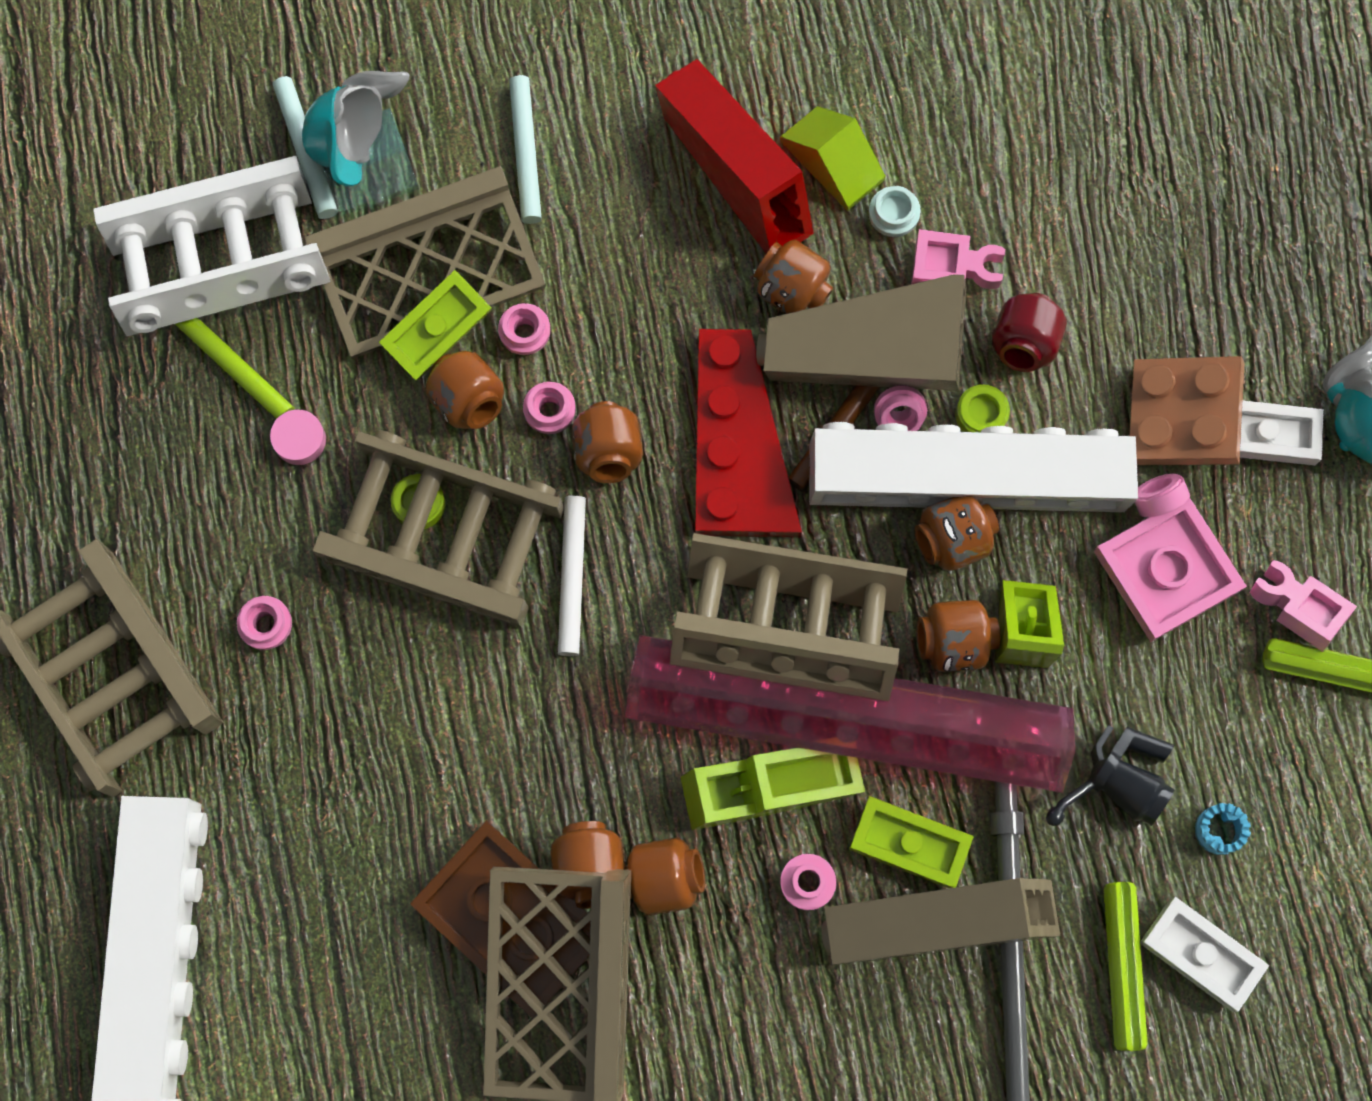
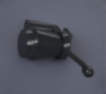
[1046,725,1175,826]

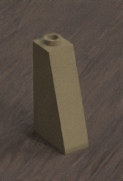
[756,274,967,391]
[822,878,1061,965]

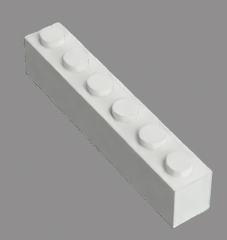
[809,422,1138,512]
[92,796,208,1101]

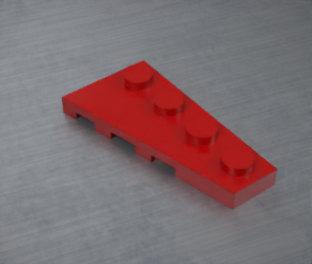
[695,329,802,537]

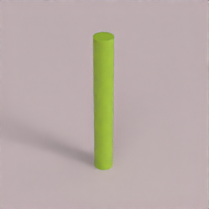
[175,318,295,419]

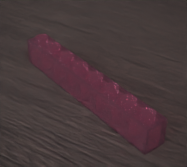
[625,635,1075,793]

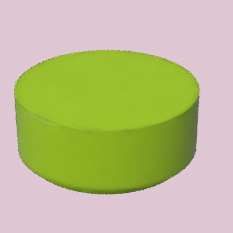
[955,384,1010,433]
[391,474,446,529]

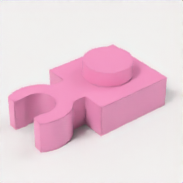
[911,229,1006,289]
[1249,560,1357,652]

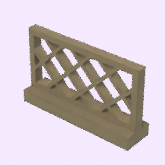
[305,166,546,359]
[483,866,631,1101]

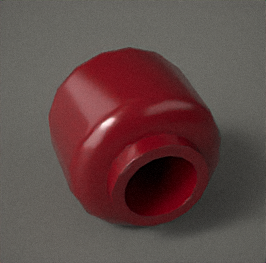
[992,293,1067,372]

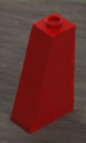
[655,59,814,254]

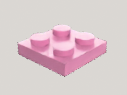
[1094,498,1247,642]

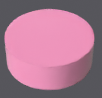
[270,410,326,465]
[1134,474,1190,517]

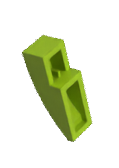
[680,738,865,830]

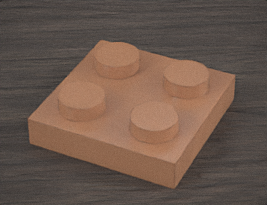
[1129,356,1245,465]

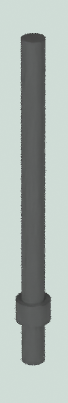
[990,768,1030,1101]

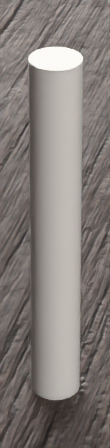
[558,496,586,656]

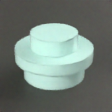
[869,186,920,237]

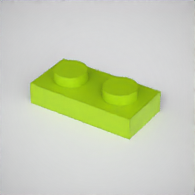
[379,270,492,382]
[849,796,974,889]

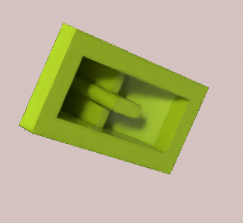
[780,106,886,211]
[995,580,1064,668]

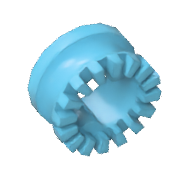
[1195,803,1251,855]

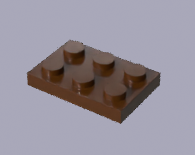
[410,820,591,1018]

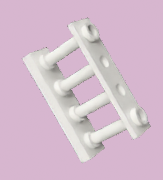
[94,156,330,336]

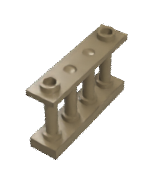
[313,430,564,628]
[670,533,907,702]
[0,539,224,797]

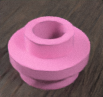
[498,303,551,355]
[523,382,576,434]
[874,386,927,431]
[237,596,292,650]
[780,854,836,910]

